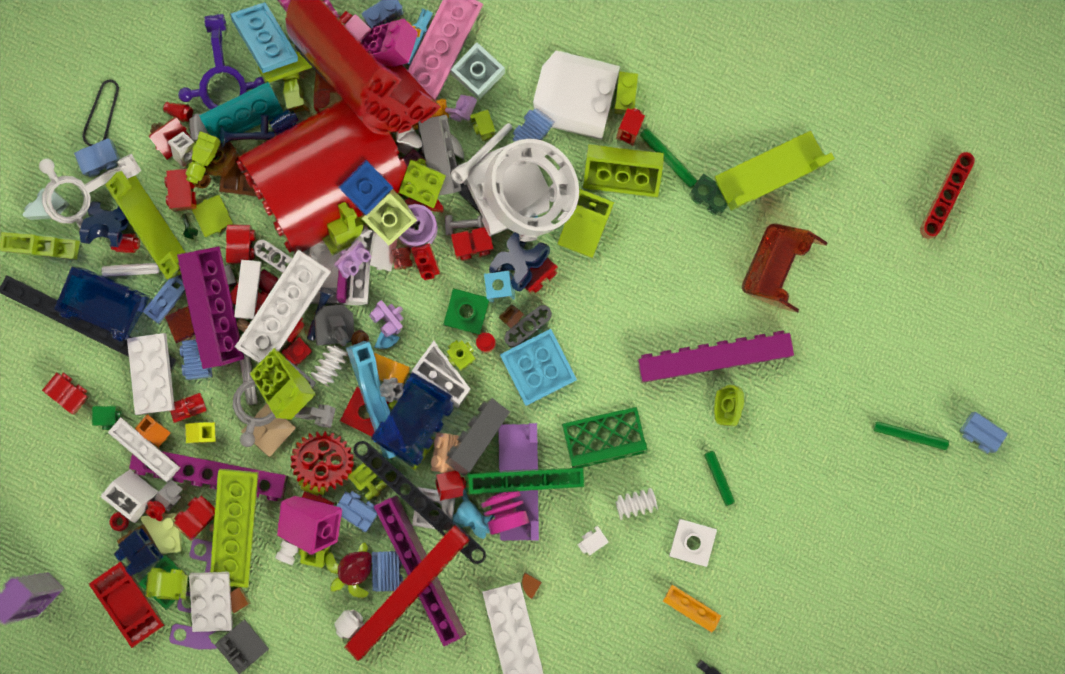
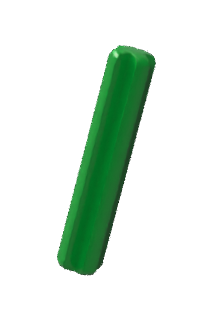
[704,451,735,506]

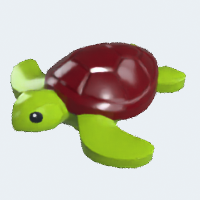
[326,543,372,598]

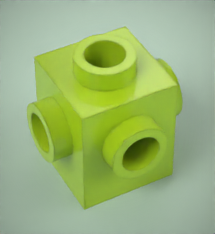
[446,340,476,371]

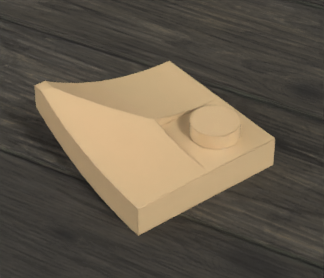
[241,403,296,457]

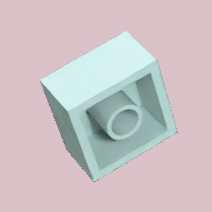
[451,43,505,100]

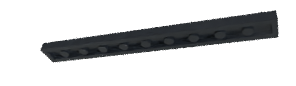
[0,275,178,372]

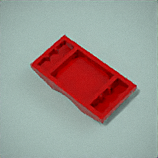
[89,561,165,648]

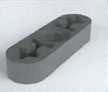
[505,305,552,347]

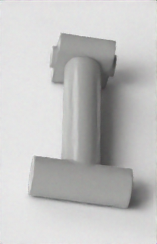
[445,215,484,235]

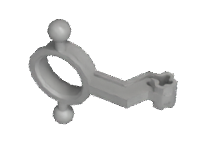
[233,379,336,447]

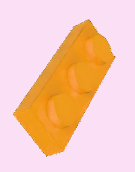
[663,585,721,632]

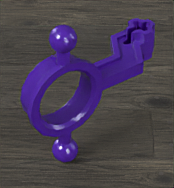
[178,14,265,109]

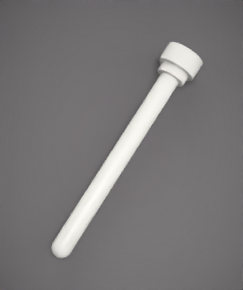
[451,123,512,184]

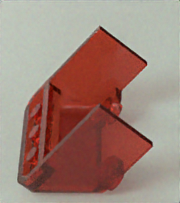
[742,223,828,313]

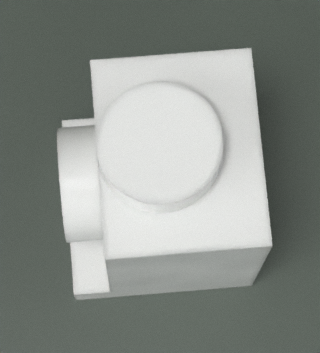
[168,132,195,167]
[577,526,608,555]

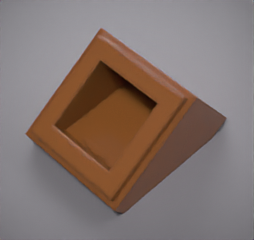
[231,587,250,613]

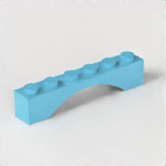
[346,341,407,459]

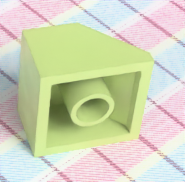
[362,189,417,245]

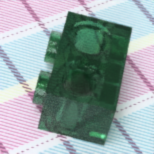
[689,173,728,216]

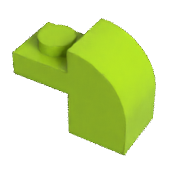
[327,202,363,249]

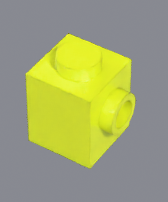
[185,423,215,443]

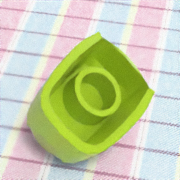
[714,385,744,426]

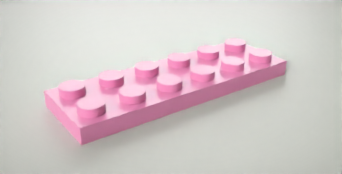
[408,0,483,101]

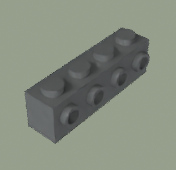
[445,398,510,476]

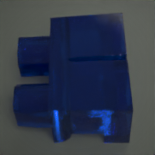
[114,528,163,576]

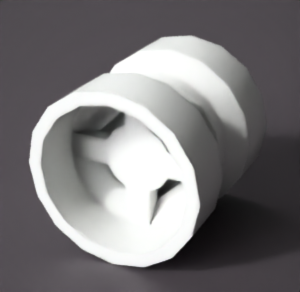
[275,540,299,565]

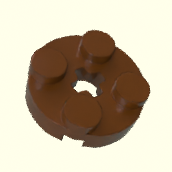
[204,142,239,177]

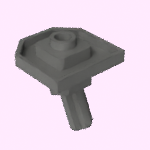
[314,304,354,346]

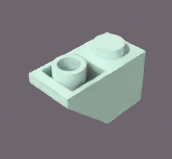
[22,188,69,220]

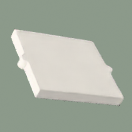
[367,232,398,271]

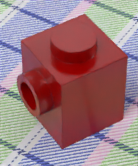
[435,471,466,501]

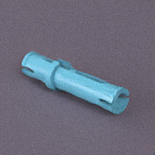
[406,9,433,66]

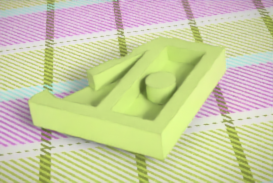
[141,513,182,553]

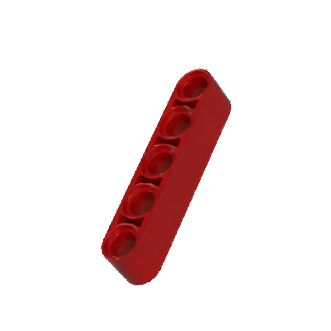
[920,152,975,239]

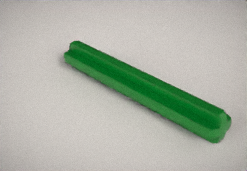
[640,128,697,188]
[874,421,949,450]

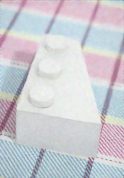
[411,341,470,408]

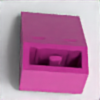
[360,19,418,67]

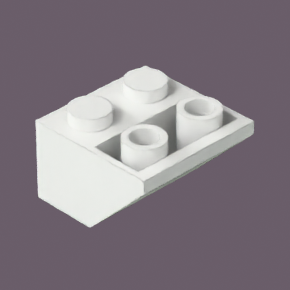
[100,470,159,523]

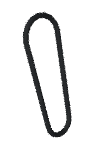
[82,79,119,146]

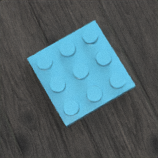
[500,329,577,406]

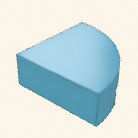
[374,332,400,349]

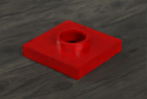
[340,387,390,438]

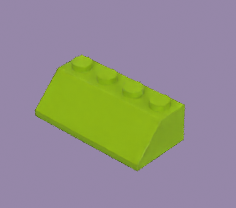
[583,144,664,197]

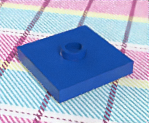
[338,160,393,216]

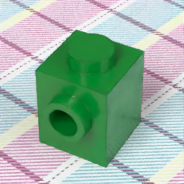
[92,406,123,430]

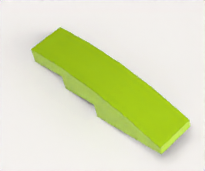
[0,232,80,260]

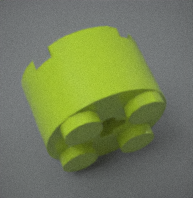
[146,568,188,600]

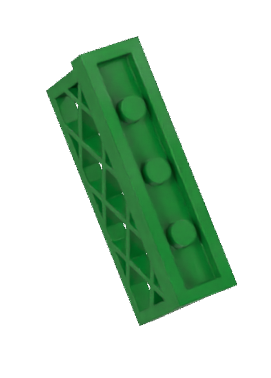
[562,407,648,468]

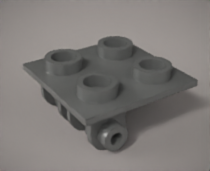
[215,619,269,674]

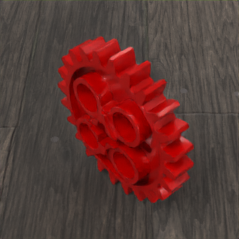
[291,431,354,492]

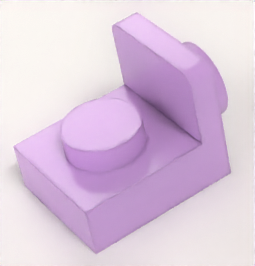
[445,95,477,122]

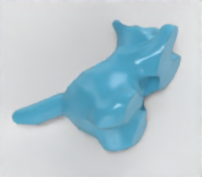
[453,488,494,539]

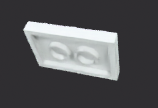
[189,572,233,632]

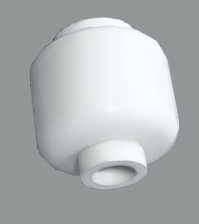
[335,610,364,639]

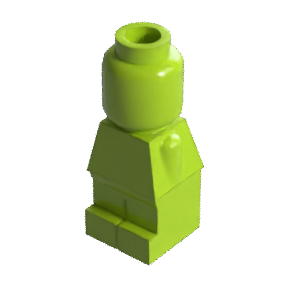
[283,72,309,114]
[186,131,221,184]

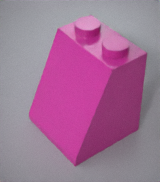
[277,496,342,555]

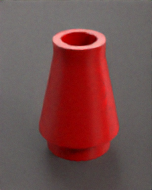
[163,102,193,122]

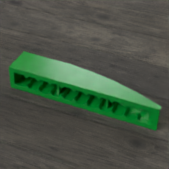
[465,467,584,494]

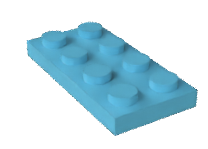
[230,2,298,73]

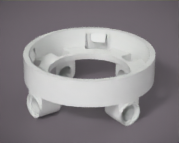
[476,139,579,242]

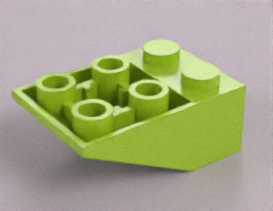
[557,189,614,259]
[249,348,316,420]

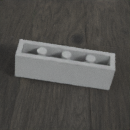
[418,115,462,195]

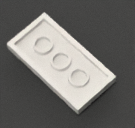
[127,333,175,415]

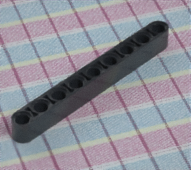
[353,441,486,564]

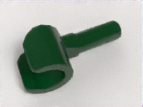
[181,214,198,240]

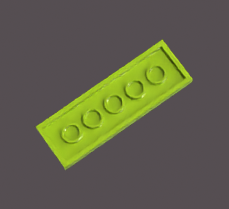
[210,469,259,588]

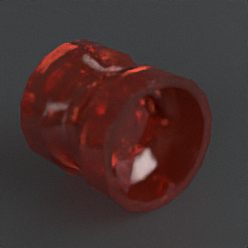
[392,247,413,270]

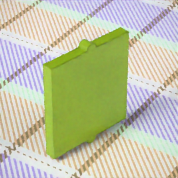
[192,194,233,238]

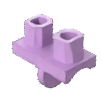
[334,240,371,279]
[369,300,404,337]

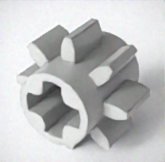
[379,378,404,402]

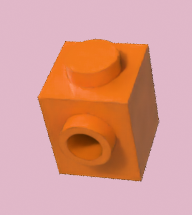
[135,414,171,448]

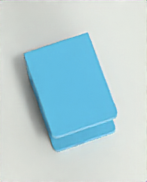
[484,271,516,302]

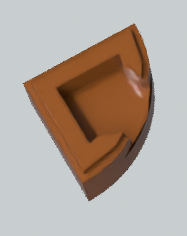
[522,573,542,599]

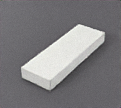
[234,260,261,319]

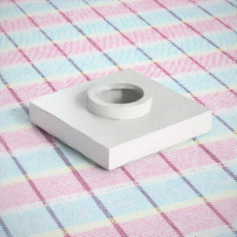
[412,487,455,531]
[669,519,717,567]

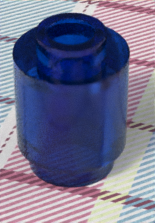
[269,110,299,135]

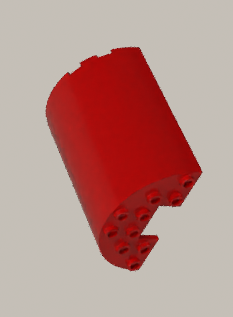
[285,0,441,135]
[236,99,407,255]

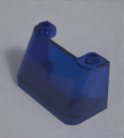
[54,266,150,341]

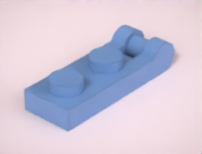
[143,275,185,324]

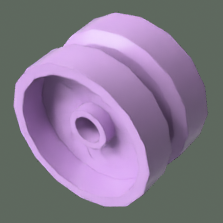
[398,204,438,249]

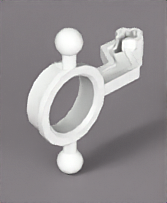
[39,154,141,235]

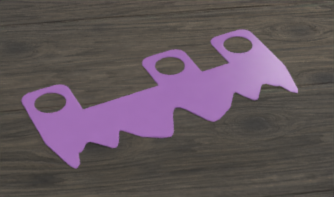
[169,539,231,649]

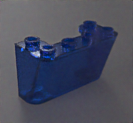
[371,372,454,468]

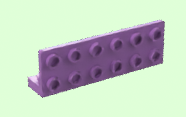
[499,423,539,541]

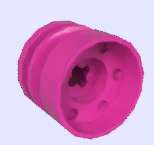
[481,491,530,535]

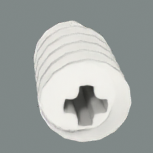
[311,345,348,387]
[616,488,658,520]

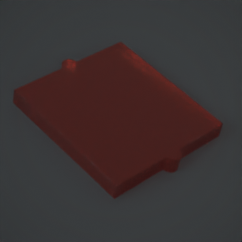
[165,306,195,343]

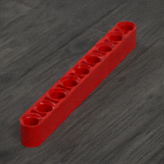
[344,525,470,661]

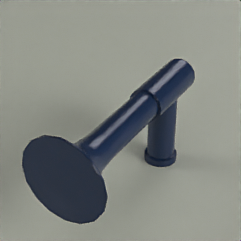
[220,114,275,147]
[307,287,336,341]

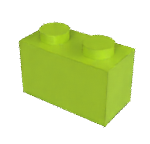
[614,71,638,115]

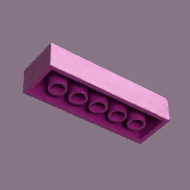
[177,246,244,369]

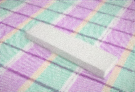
[108,418,180,482]

